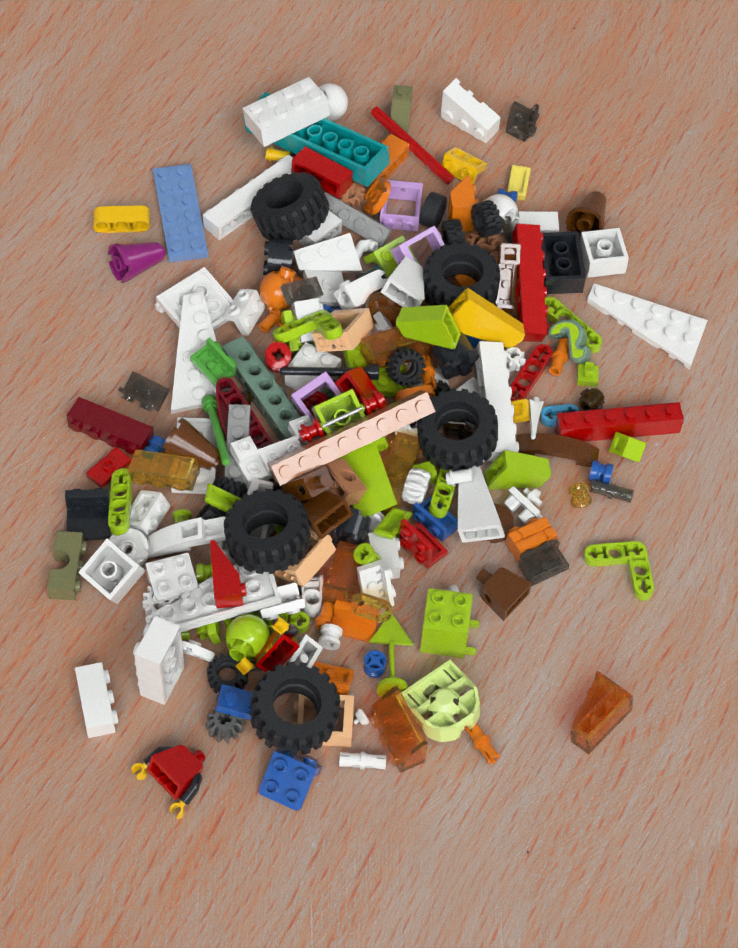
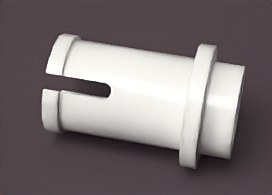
[446,468,474,486]

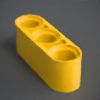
[93,205,150,233]

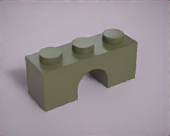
[47,531,88,601]

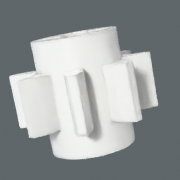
[506,347,526,372]

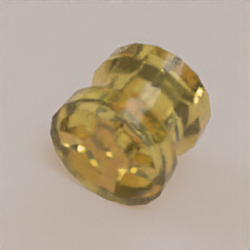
[568,482,592,508]

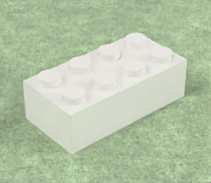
[243,77,330,147]
[133,616,184,705]

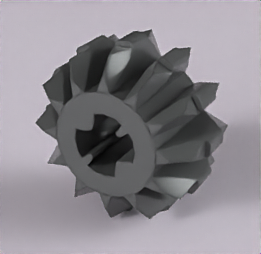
[206,707,245,744]

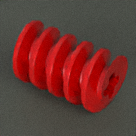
[265,342,291,373]

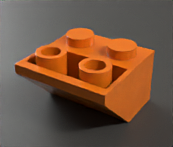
[447,176,479,232]

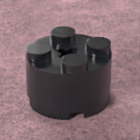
[263,238,293,275]
[430,332,479,380]
[328,507,371,552]

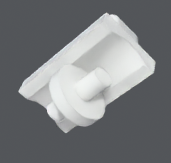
[504,486,543,525]

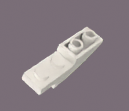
[148,517,226,558]

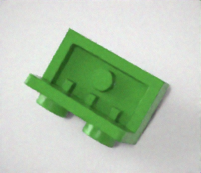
[190,337,236,388]

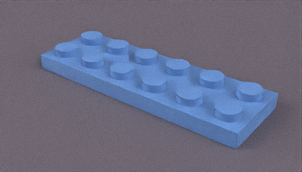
[153,164,208,263]

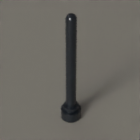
[279,364,379,380]

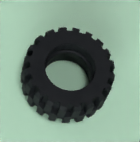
[250,172,329,241]
[423,242,501,307]
[417,388,498,471]
[223,489,311,574]
[250,661,341,756]

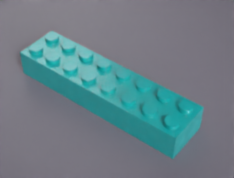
[243,92,390,187]

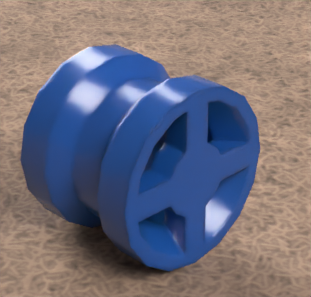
[364,650,387,678]

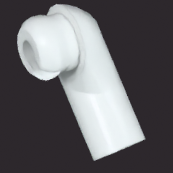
[355,239,378,260]

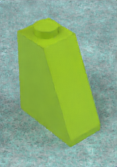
[396,305,461,349]
[484,450,551,490]

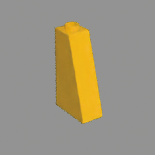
[448,288,525,348]

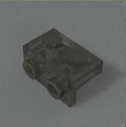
[505,101,540,142]
[118,371,170,412]
[518,539,569,587]

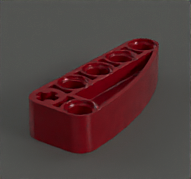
[216,377,274,450]

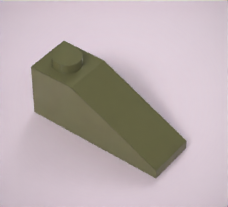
[389,85,413,135]

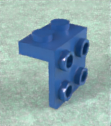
[259,750,323,811]

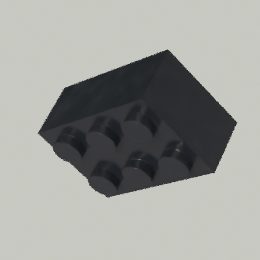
[541,232,586,294]

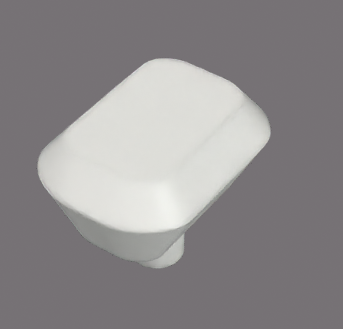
[353,709,370,725]

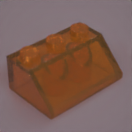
[369,685,428,773]

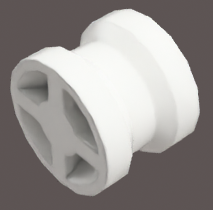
[318,624,343,650]

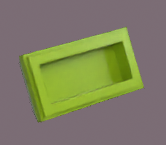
[205,483,241,512]
[373,507,412,540]

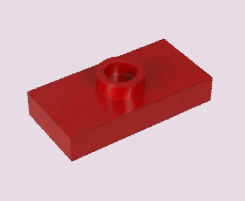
[86,447,132,488]

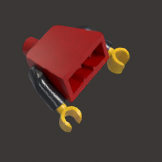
[235,617,300,675]
[132,745,205,819]

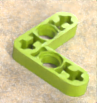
[272,310,343,343]
[583,541,654,601]

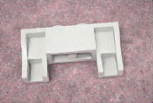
[230,415,318,488]

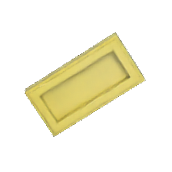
[507,165,531,201]

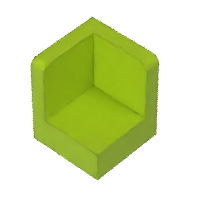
[609,432,646,462]

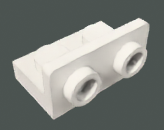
[130,490,170,538]

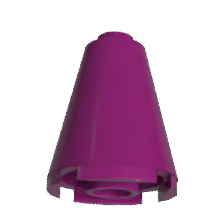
[108,242,166,283]

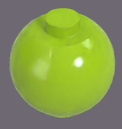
[225,614,270,662]

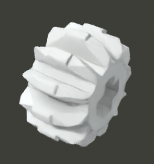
[402,468,430,505]

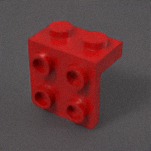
[399,518,448,569]

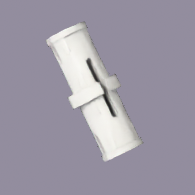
[339,751,386,770]

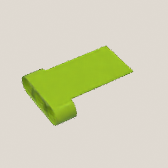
[335,436,397,518]

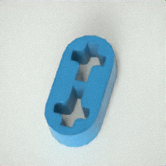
[540,404,580,427]

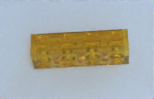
[381,432,421,515]

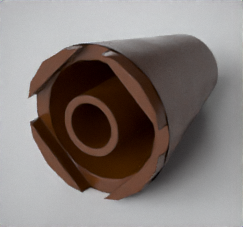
[565,191,606,239]
[161,417,221,471]

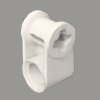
[301,575,323,617]

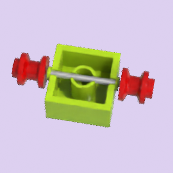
[298,389,386,443]

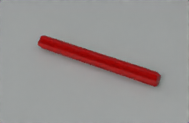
[370,106,454,185]

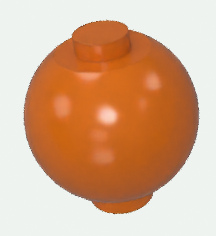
[259,266,299,310]

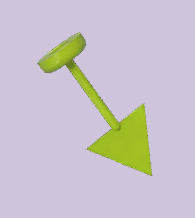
[369,613,414,700]

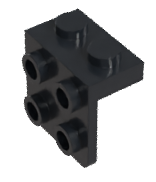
[65,488,110,540]

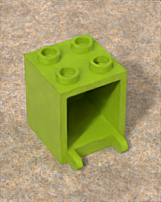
[420,588,480,658]

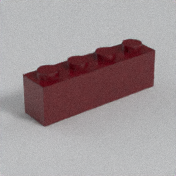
[66,397,154,458]

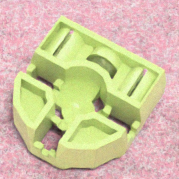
[397,660,480,742]

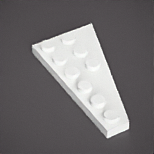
[587,283,708,370]
[171,291,229,414]
[145,564,282,632]

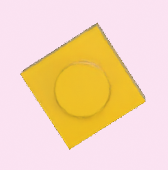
[511,399,530,423]

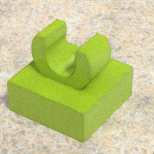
[577,362,599,387]
[197,622,222,645]

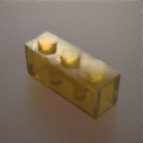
[128,450,200,491]

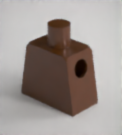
[281,466,334,501]
[303,491,353,539]
[476,567,532,621]

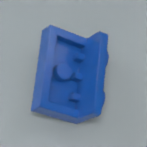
[412,496,458,542]
[215,684,253,721]

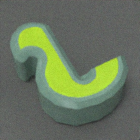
[548,320,592,364]

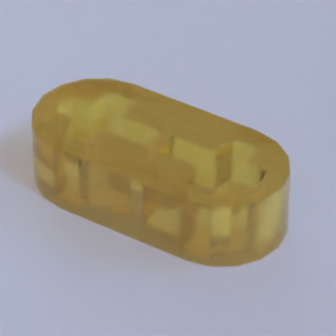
[351,593,392,622]

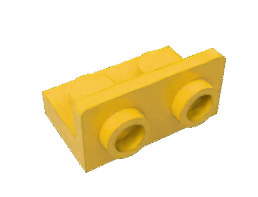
[442,147,488,184]

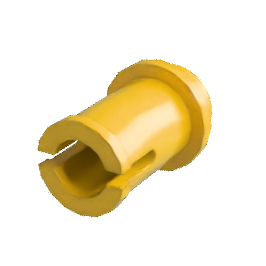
[265,147,290,162]

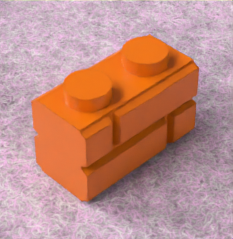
[506,517,558,562]

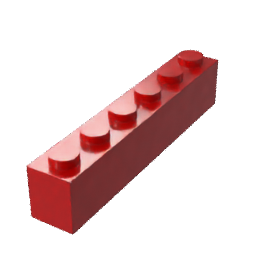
[512,223,549,342]
[555,402,684,442]

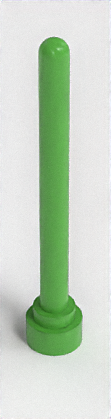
[201,395,230,466]

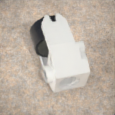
[334,268,388,310]

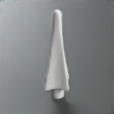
[529,397,544,440]

